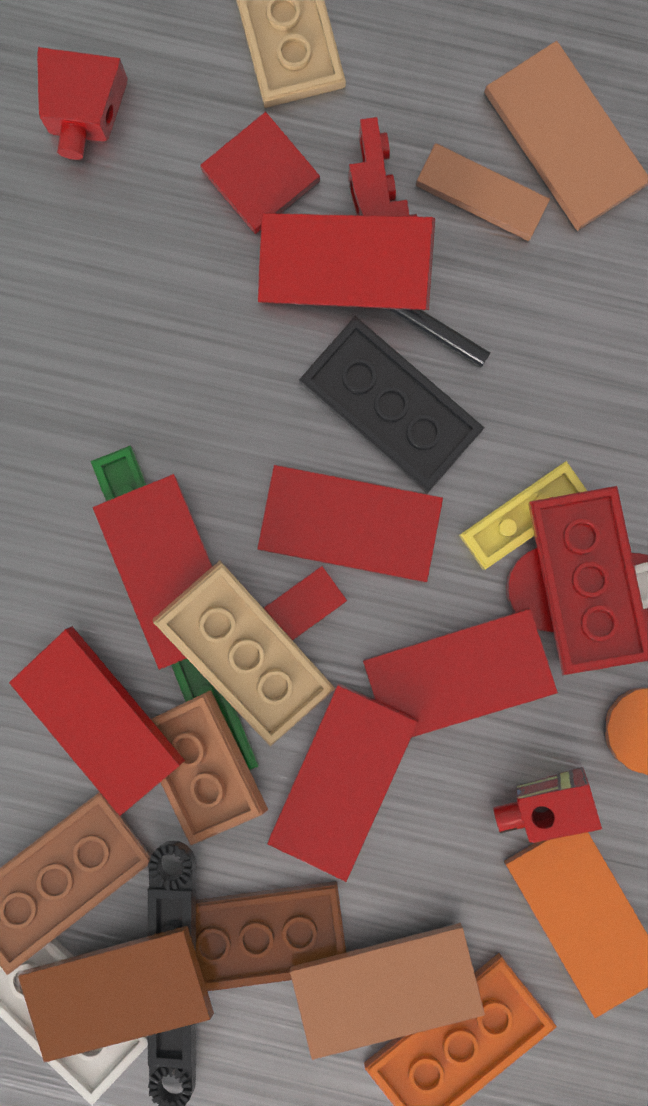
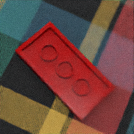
[258,213,435,310]
[257,465,443,582]
[92,474,213,670]
[528,486,648,676]
[363,608,558,738]
[9,626,185,816]
[267,684,419,882]

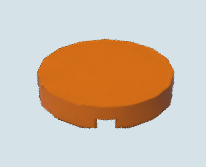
[604,687,648,775]

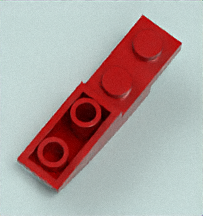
[348,117,417,217]

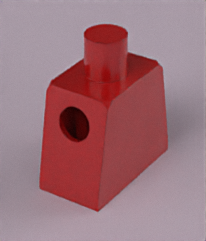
[37,47,128,160]

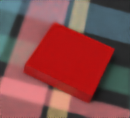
[200,111,320,234]

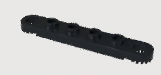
[148,841,196,1106]

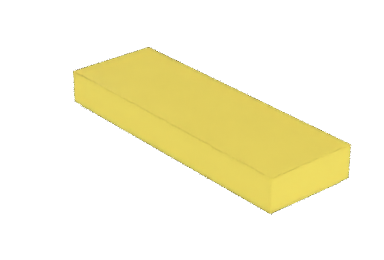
[459,461,587,570]

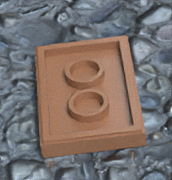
[151,690,268,846]

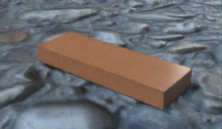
[415,143,550,241]

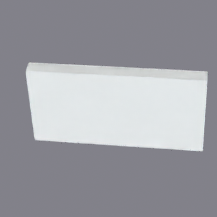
[0,938,148,1105]

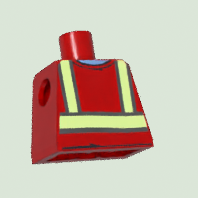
[493,767,602,843]

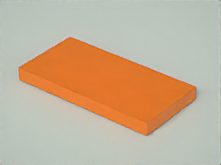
[504,832,648,1018]
[364,953,557,1106]

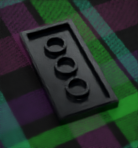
[299,316,485,493]

